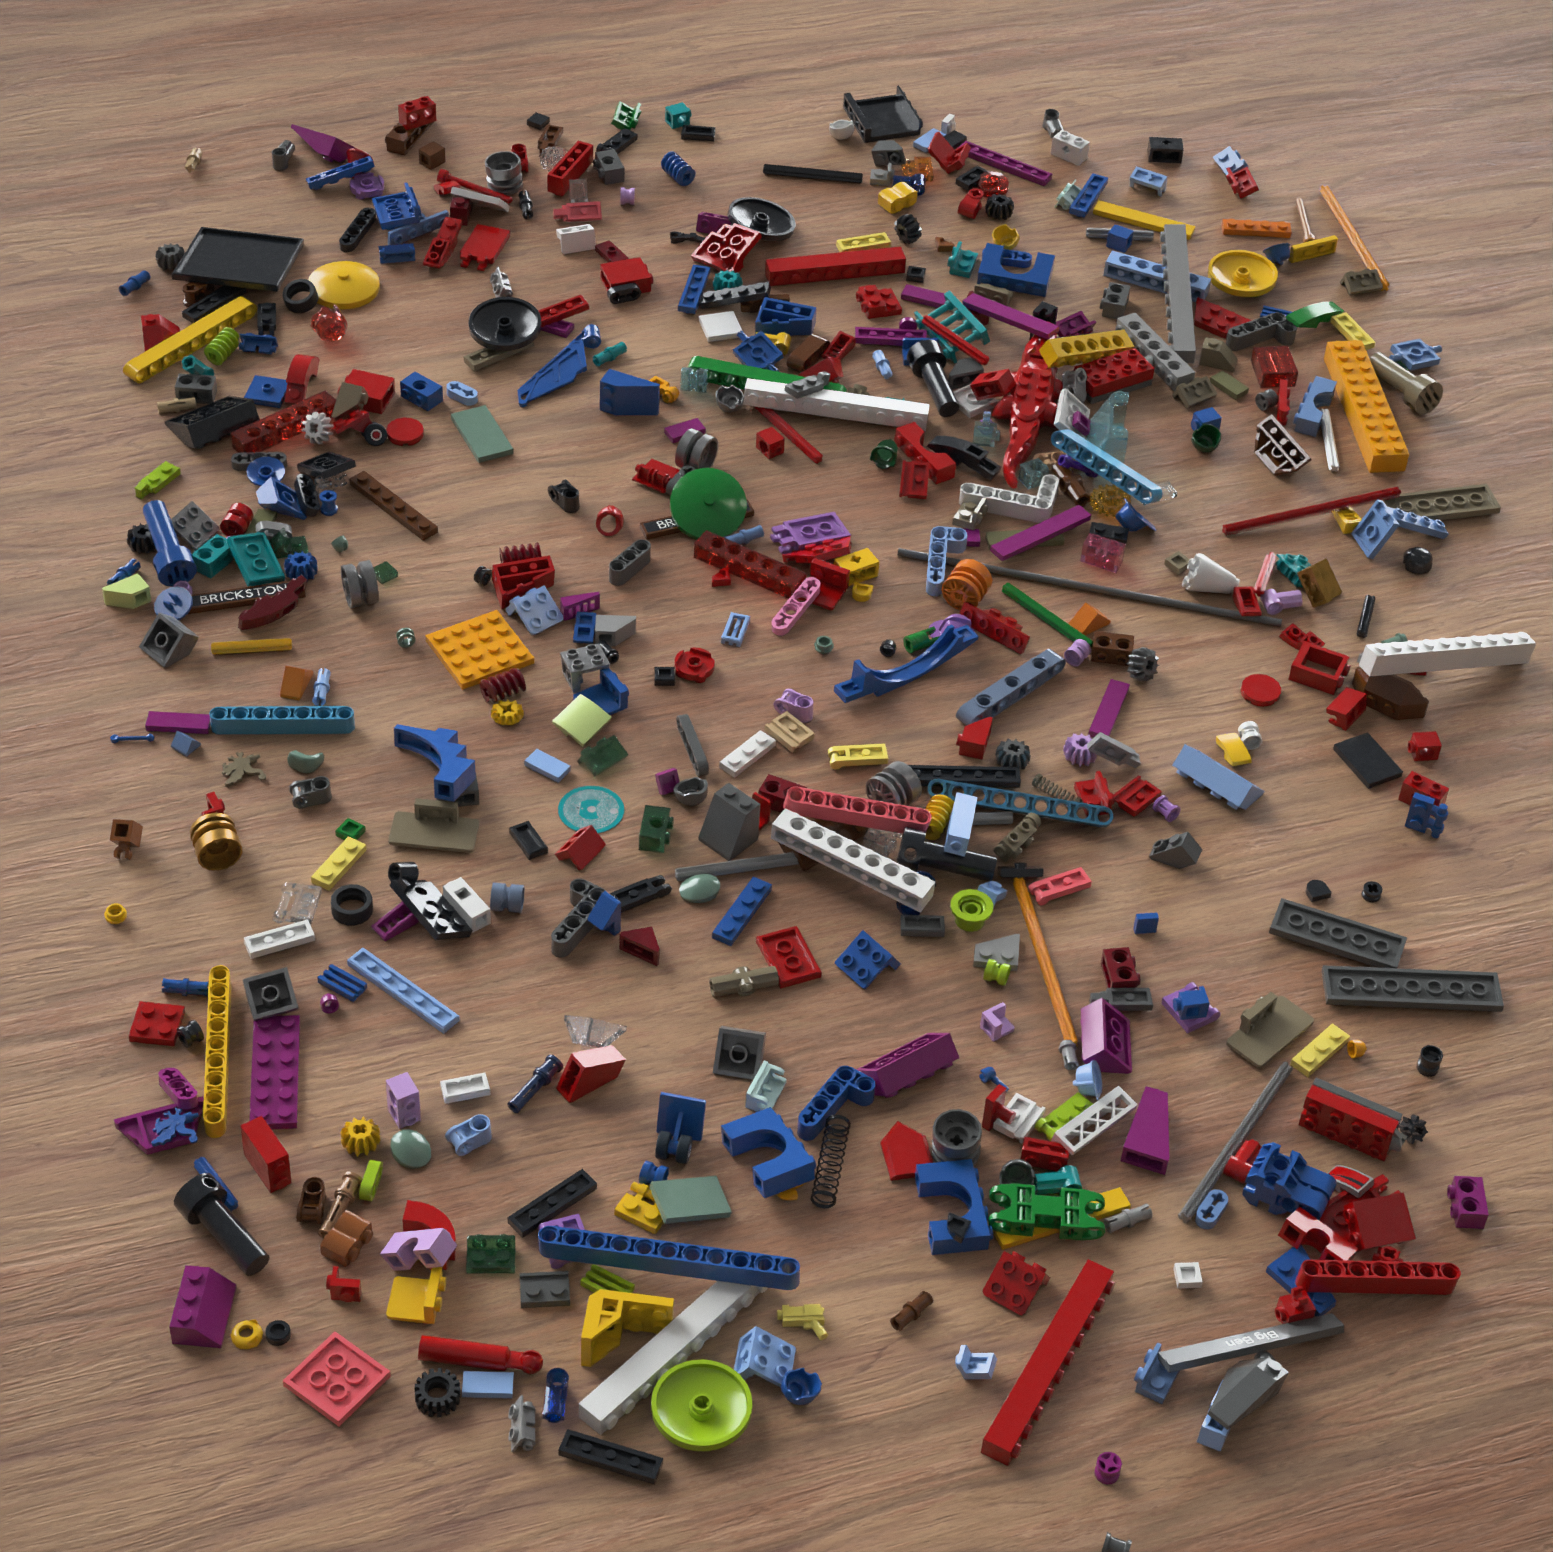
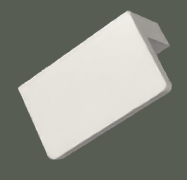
[556,224,596,254]

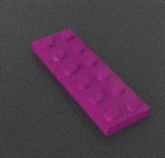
[250,1015,300,1130]

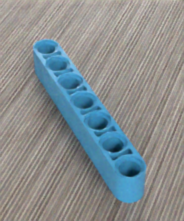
[1051,429,1163,504]
[209,706,355,735]

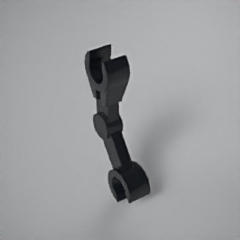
[670,231,706,244]

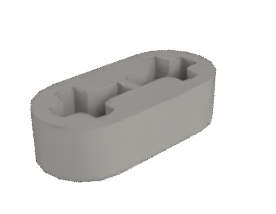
[256,521,293,542]

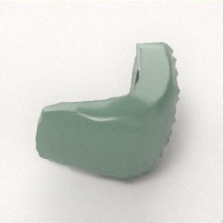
[287,750,324,773]

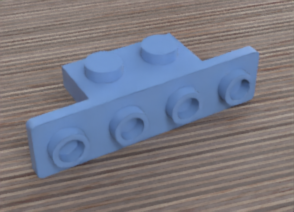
[388,210,449,245]

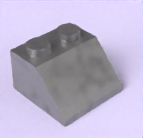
[139,613,199,668]
[243,967,299,1021]
[713,1026,766,1080]

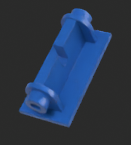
[378,243,415,264]
[239,333,278,354]

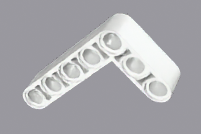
[959,474,1059,523]

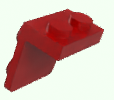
[928,132,971,174]
[982,1251,1051,1315]

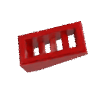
[821,331,856,361]
[1232,586,1262,616]

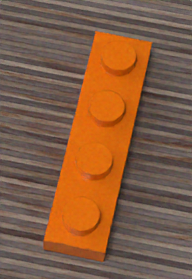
[1222,219,1292,238]

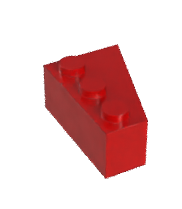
[492,555,555,610]

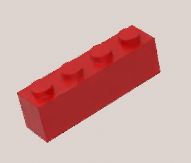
[547,140,593,196]

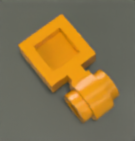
[648,376,680,403]

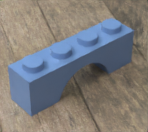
[1293,376,1337,437]

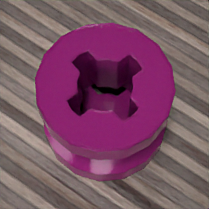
[1094,1452,1122,1485]

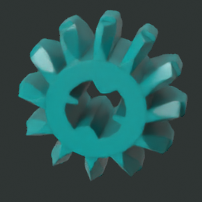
[713,270,743,291]

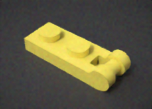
[828,744,888,770]

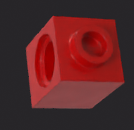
[756,427,785,459]
[1407,731,1442,761]

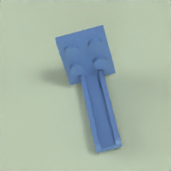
[1351,499,1449,559]

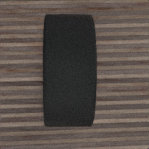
[282,279,318,313]
[331,884,373,926]

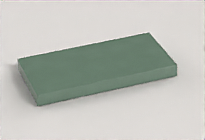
[451,405,514,463]

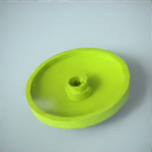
[651,1359,752,1451]

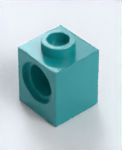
[665,102,692,129]

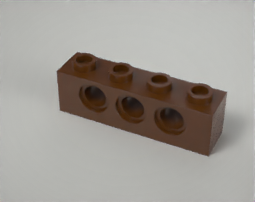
[385,122,434,156]

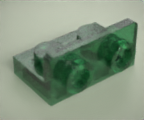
[577,735,629,777]
[466,1234,516,1274]

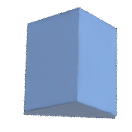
[171,731,201,757]

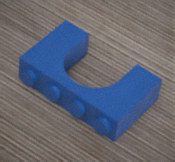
[977,243,1055,297]
[721,1107,816,1199]
[914,1159,993,1255]

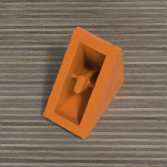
[1068,602,1111,636]
[280,666,314,701]

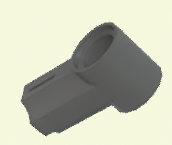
[1042,109,1064,138]
[272,140,295,170]

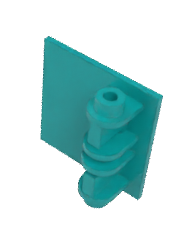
[1276,554,1311,588]

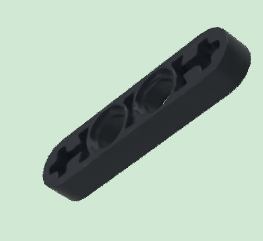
[339,207,376,252]

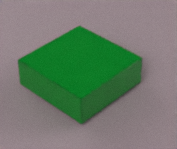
[335,818,366,840]

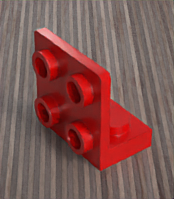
[798,558,850,610]

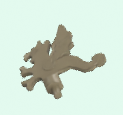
[222,752,266,787]

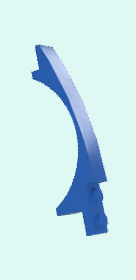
[834,625,979,703]

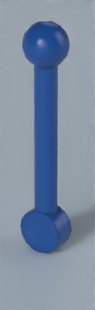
[110,734,154,743]

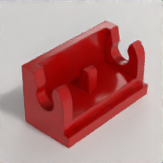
[1326,687,1366,731]

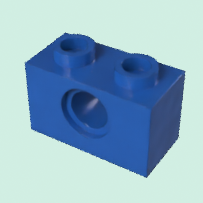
[400,371,443,411]

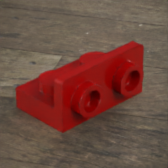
[1074,771,1115,817]

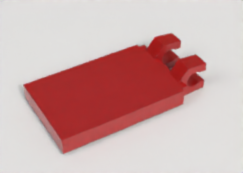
[460,224,510,271]
[1319,1174,1401,1242]

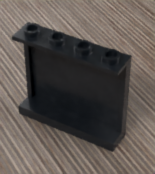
[843,85,923,143]

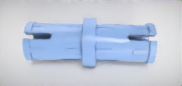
[312,668,331,706]

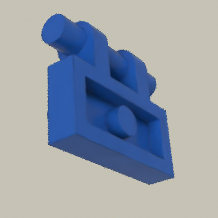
[1404,792,1448,838]

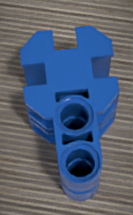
[1242,1142,1337,1220]

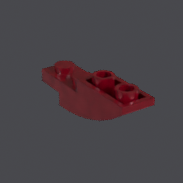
[238,575,307,630]

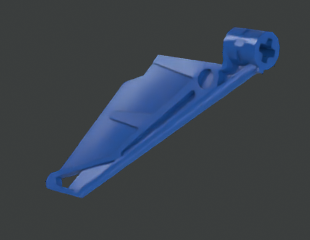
[517,324,601,407]

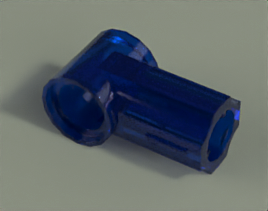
[892,174,926,196]
[542,1368,569,1423]

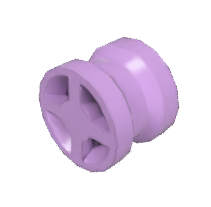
[620,187,635,205]

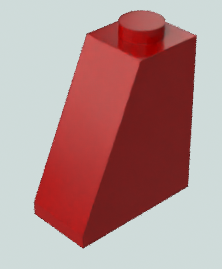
[556,1045,626,1103]

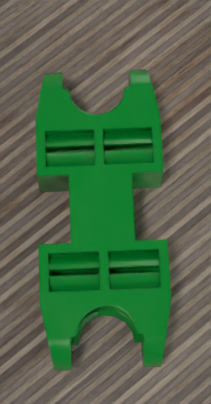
[988,1183,1105,1241]

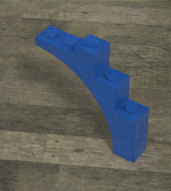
[394,724,476,802]

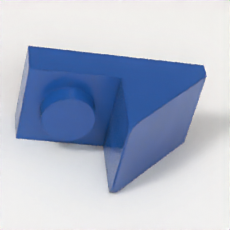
[587,891,621,936]

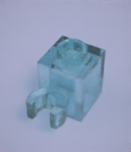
[973,411,1000,447]

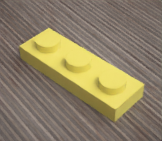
[836,232,891,252]
[1330,312,1375,350]
[311,836,366,891]
[1290,1023,1350,1077]

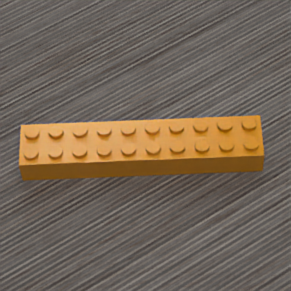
[1324,340,1409,473]

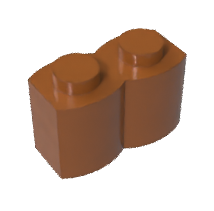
[320,1210,373,1267]

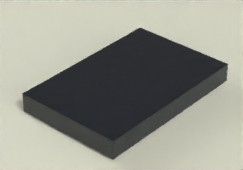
[297,451,356,480]
[1333,732,1403,789]

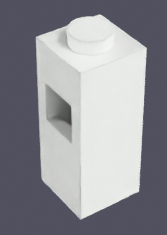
[443,877,491,933]

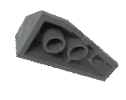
[1208,1357,1289,1430]

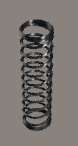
[810,1115,851,1209]

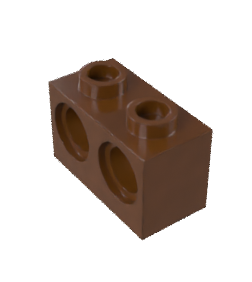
[1091,631,1134,666]

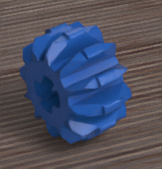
[284,551,318,580]

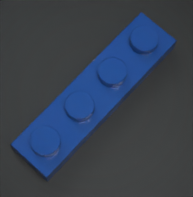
[306,156,375,190]
[1069,173,1108,218]
[678,265,710,314]
[712,877,772,946]

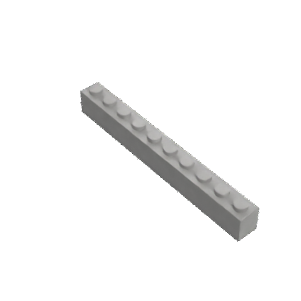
[1160,224,1196,363]

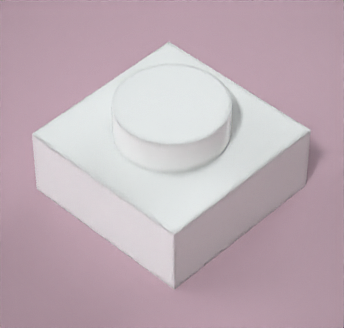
[941,114,956,134]
[1173,1262,1202,1289]

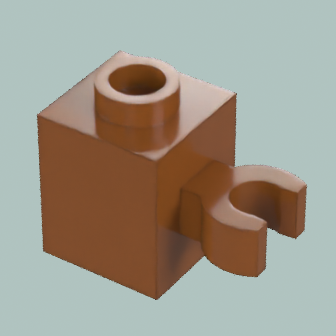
[110,819,143,860]

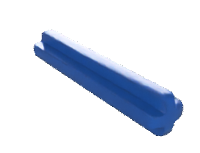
[194,1157,238,1212]

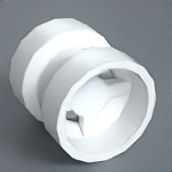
[1238,721,1262,750]

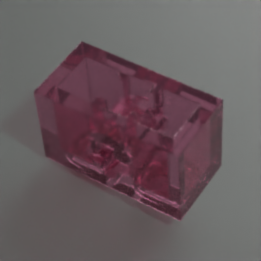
[1080,533,1126,573]

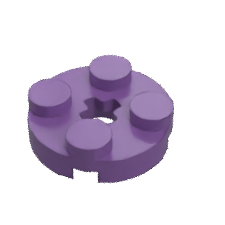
[350,172,384,200]

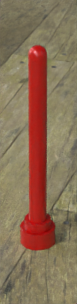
[437,169,513,203]

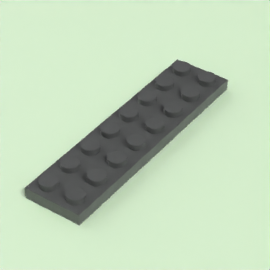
[1321,965,1504,1012]

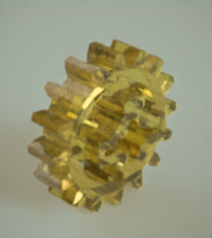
[1090,484,1131,517]

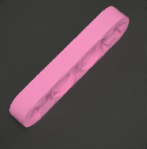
[772,577,821,636]

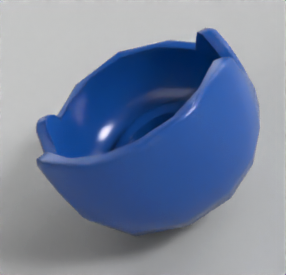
[781,1368,822,1405]

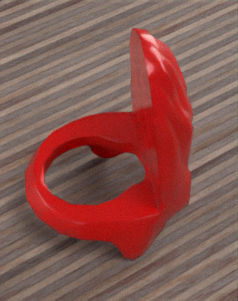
[596,505,624,536]

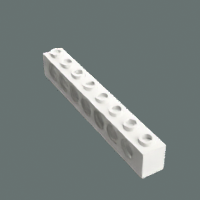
[771,808,935,912]

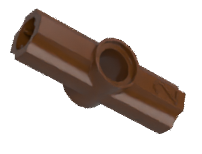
[1052,461,1090,507]

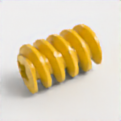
[925,794,954,840]

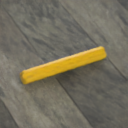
[211,638,292,654]

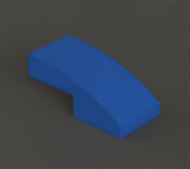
[573,612,597,644]

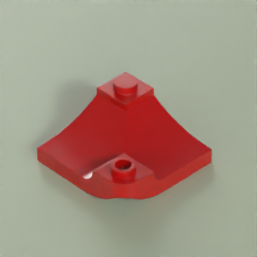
[691,223,762,273]

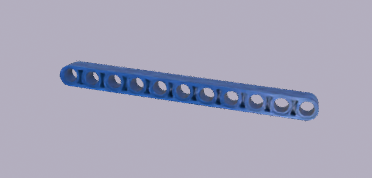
[538,1226,800,1290]

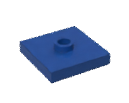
[244,375,287,408]

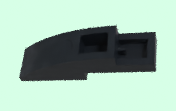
[927,436,1002,481]

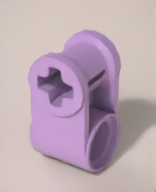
[773,688,813,723]

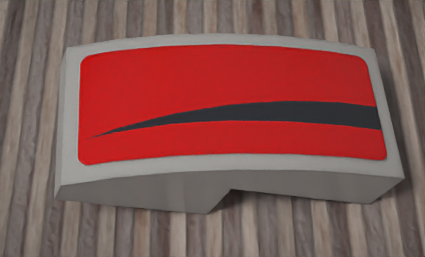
[1327,1165,1374,1199]

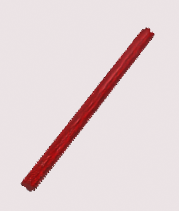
[1222,486,1401,536]

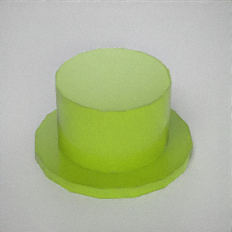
[950,889,993,932]

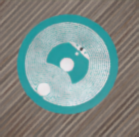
[558,786,624,833]

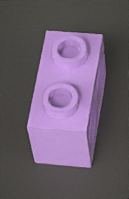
[386,1072,421,1129]

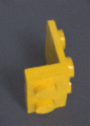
[386,1267,446,1324]

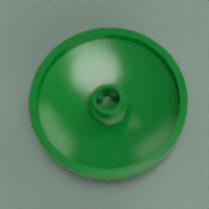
[670,468,747,542]

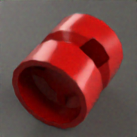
[220,503,254,537]

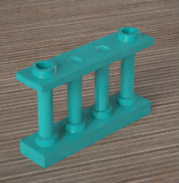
[914,290,990,364]

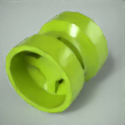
[983,959,1011,986]

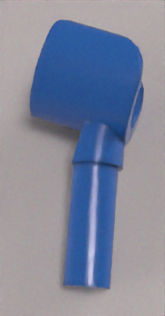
[979,1067,1009,1092]

